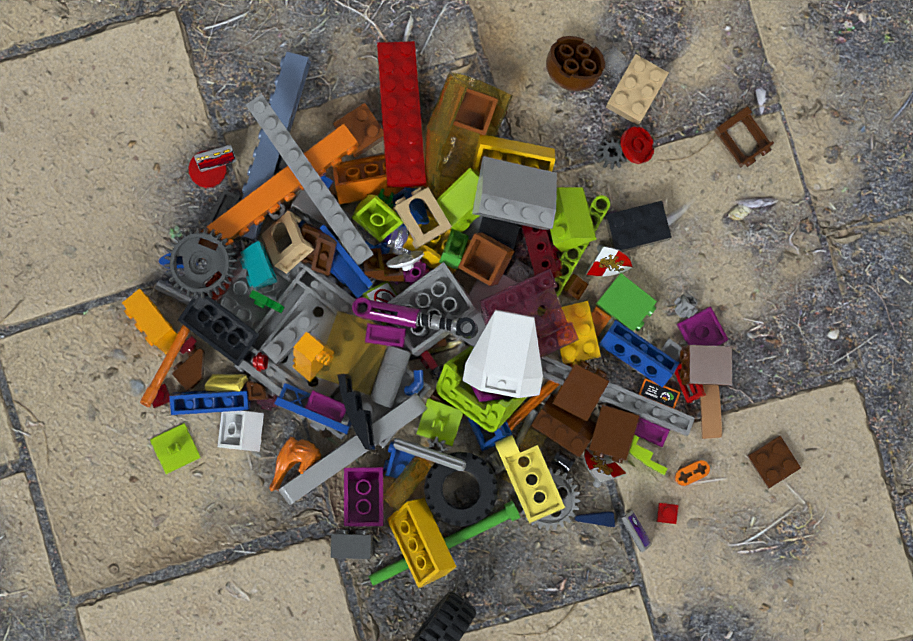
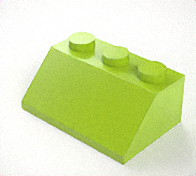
[436,168,480,233]
[550,187,597,252]

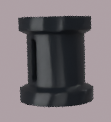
[551,449,576,473]

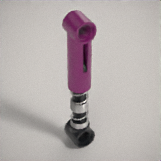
[352,298,478,339]

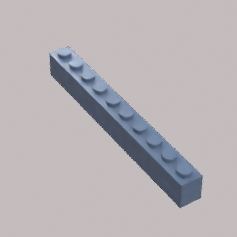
[238,52,311,242]

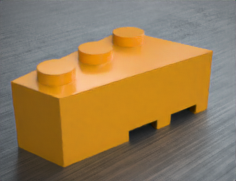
[122,288,177,354]
[293,332,335,382]

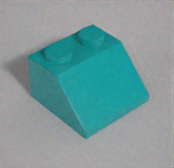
[239,241,278,290]

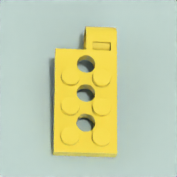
[494,435,565,524]

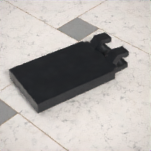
[478,216,520,276]

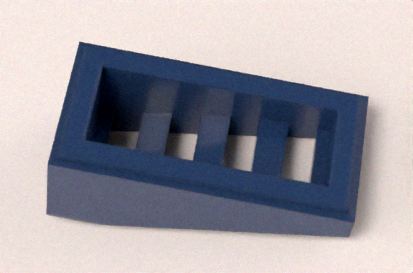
[574,511,615,527]

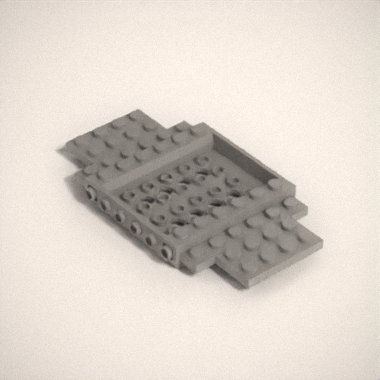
[212,246,431,448]

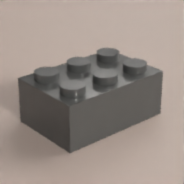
[331,528,374,559]

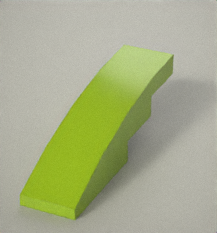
[629,435,668,475]

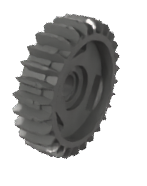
[164,227,237,299]

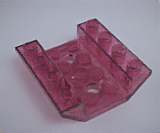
[480,269,579,358]

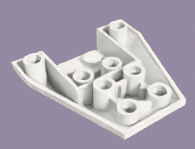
[463,310,543,398]

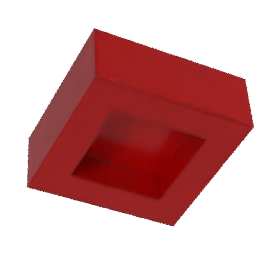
[656,503,678,524]

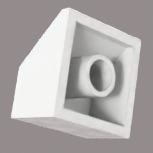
[217,411,264,452]

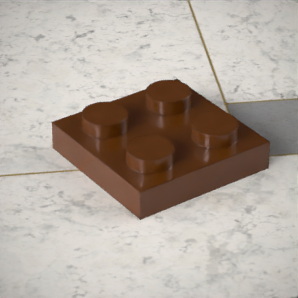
[747,436,801,489]

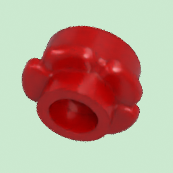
[253,352,268,371]

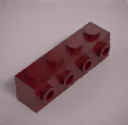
[522,225,563,283]

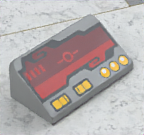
[194,145,237,172]

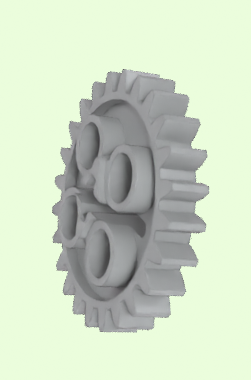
[518,468,581,531]

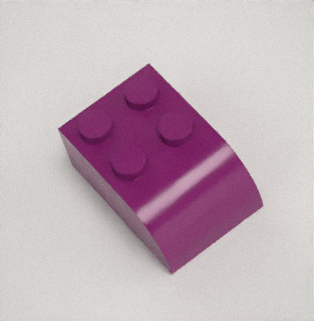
[344,467,384,526]

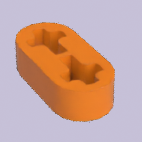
[674,460,710,486]

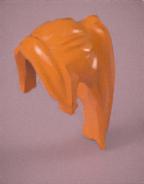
[269,436,322,491]

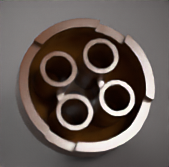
[546,36,605,92]

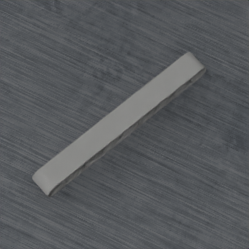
[278,393,428,505]

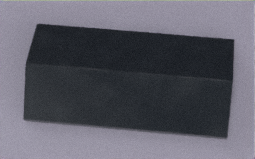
[178,294,260,366]

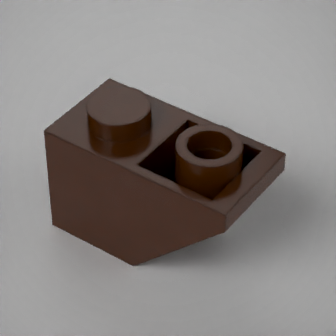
[172,348,205,391]

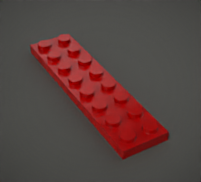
[377,41,426,187]

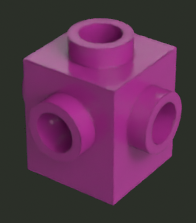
[403,260,430,287]

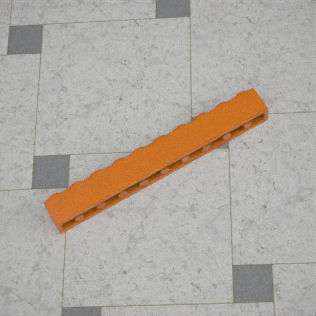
[198,124,359,260]

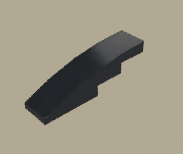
[338,373,375,450]

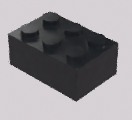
[604,201,672,252]

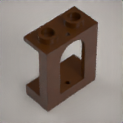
[714,106,774,168]

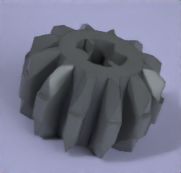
[596,137,627,170]

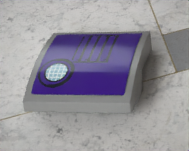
[621,510,652,552]

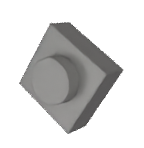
[661,338,682,361]

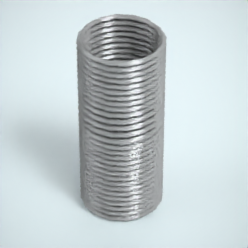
[369,346,411,408]

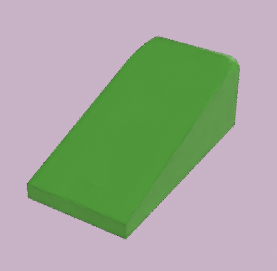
[439,229,469,269]

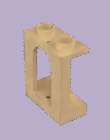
[392,187,452,249]
[261,210,314,273]

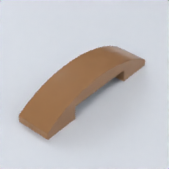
[700,385,722,439]

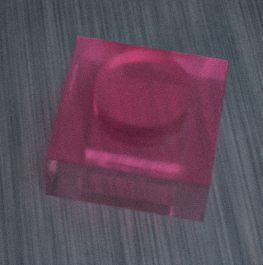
[257,399,278,411]

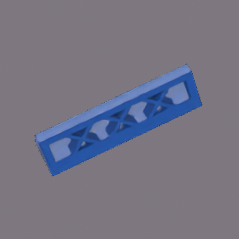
[319,225,373,299]
[275,383,352,435]

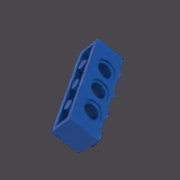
[599,320,679,388]
[169,388,251,415]

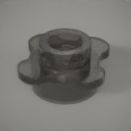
[429,364,444,381]

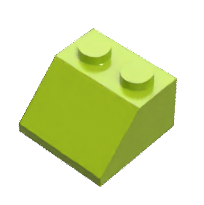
[351,194,403,242]

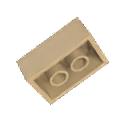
[606,54,669,126]

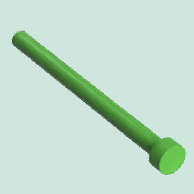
[368,500,521,586]

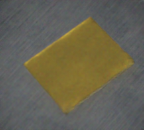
[315,311,387,395]

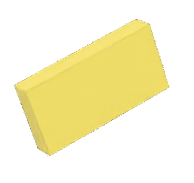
[204,374,248,391]

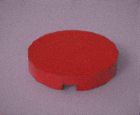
[621,126,654,164]
[188,150,227,189]

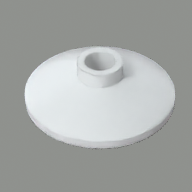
[386,251,424,271]

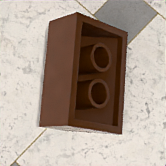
[531,394,596,458]

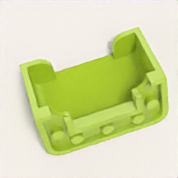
[436,346,527,432]

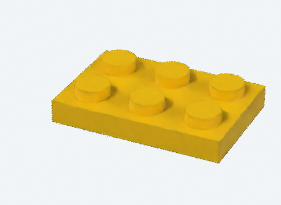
[551,301,601,365]

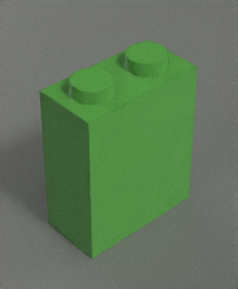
[596,273,657,331]

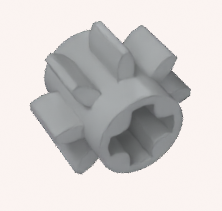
[674,294,698,318]
[427,437,448,453]

